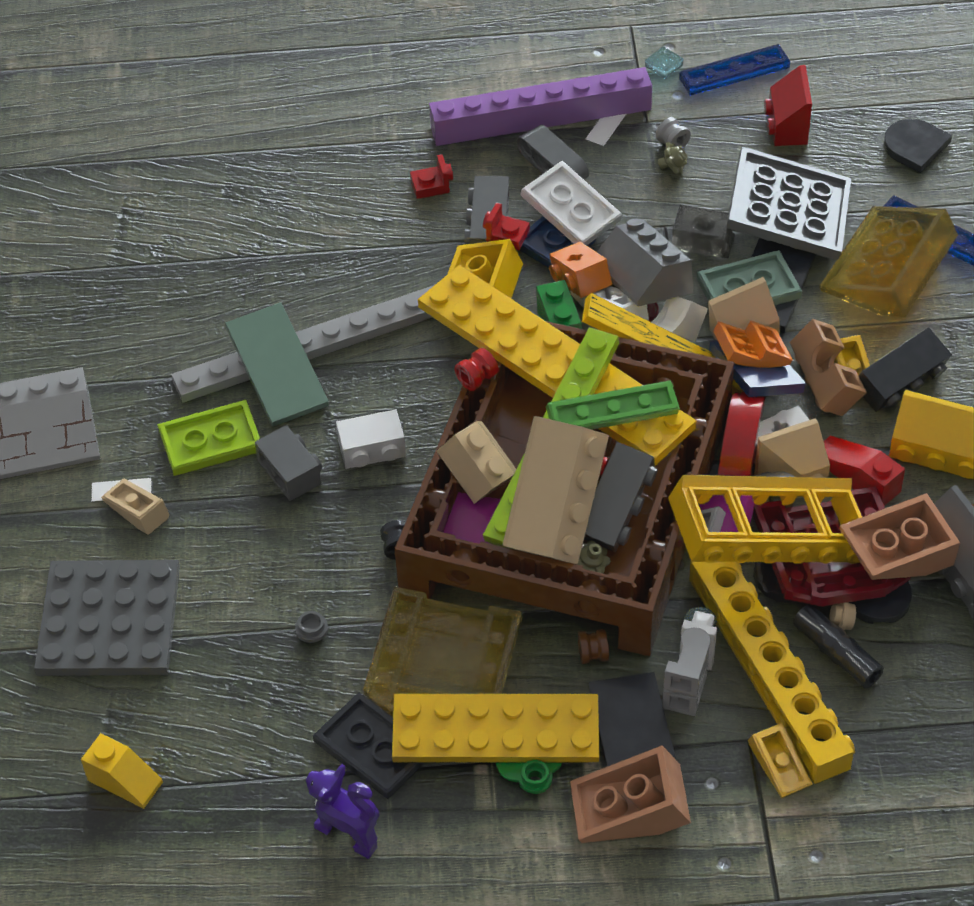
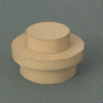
[830,602,856,630]

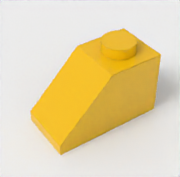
[81,733,163,809]

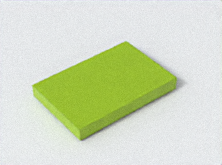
[157,400,260,476]

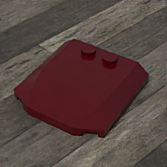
[752,486,911,606]

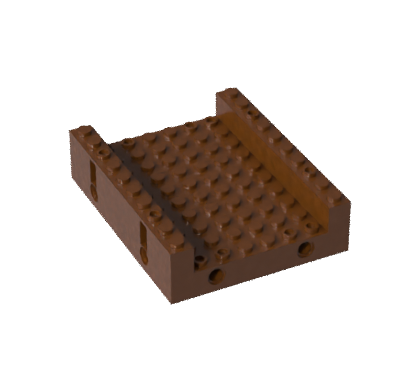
[395,321,734,656]

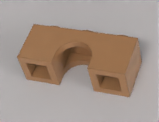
[789,319,867,416]

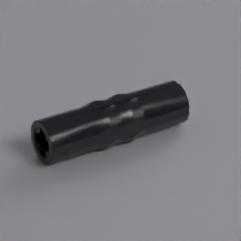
[793,604,884,688]

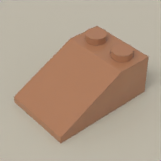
[840,493,960,580]
[570,745,691,843]

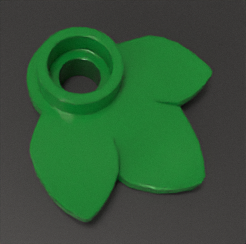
[496,760,562,794]

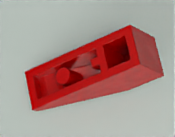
[823,435,905,506]

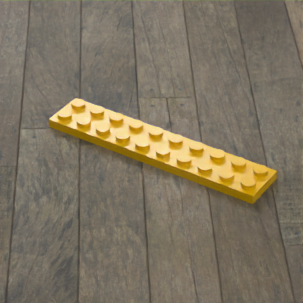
[418,265,696,467]

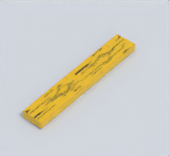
[582,293,743,395]

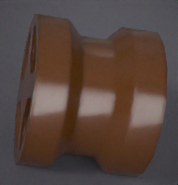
[578,629,609,665]

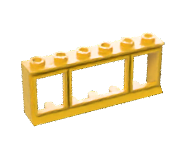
[668,475,862,564]

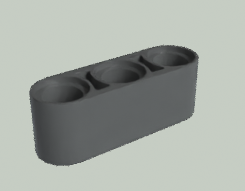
[517,125,589,179]

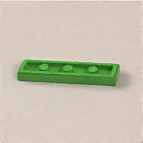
[546,380,680,430]

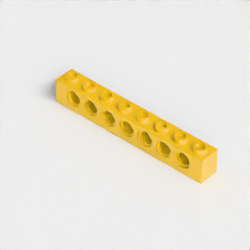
[689,562,855,784]

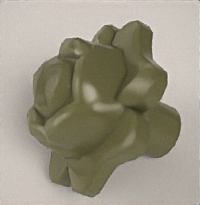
[658,142,688,175]
[578,540,611,573]

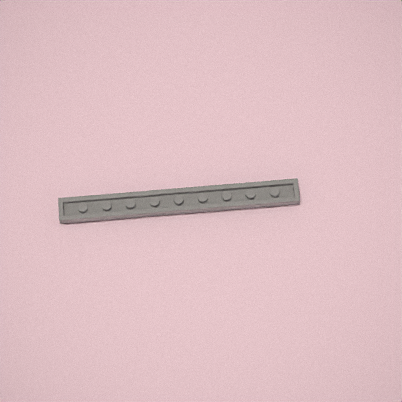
[171,285,434,403]

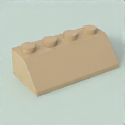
[502,416,609,565]

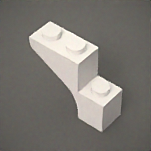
[651,297,708,342]

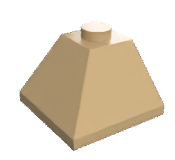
[754,418,830,478]

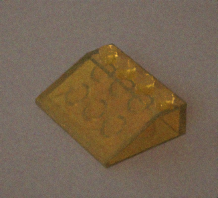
[819,206,958,317]

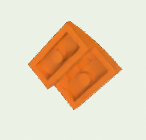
[713,320,793,368]

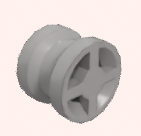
[655,117,691,148]

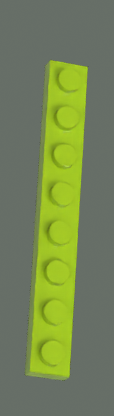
[483,327,619,550]

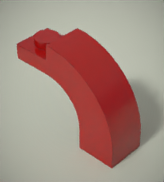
[718,392,766,476]

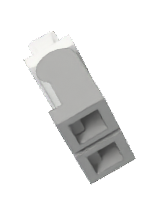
[663,611,717,716]

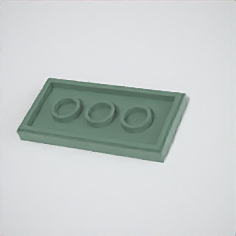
[225,302,329,427]

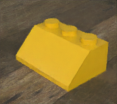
[447,239,523,299]
[889,390,974,479]

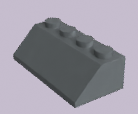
[597,218,693,307]
[934,485,974,620]

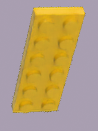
[392,694,599,762]

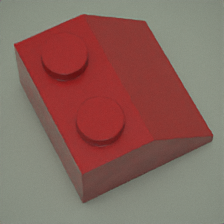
[764,65,812,146]

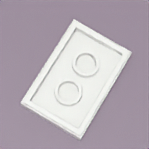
[520,161,622,246]

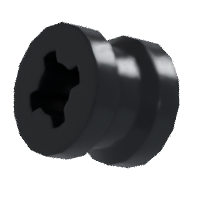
[380,520,406,560]

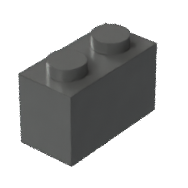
[255,425,323,501]

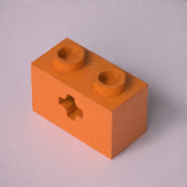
[549,242,612,298]

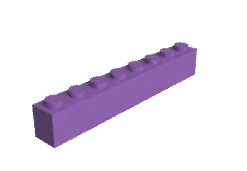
[429,67,652,146]

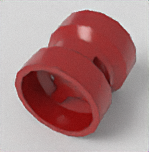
[454,348,499,391]

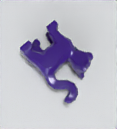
[305,764,380,859]

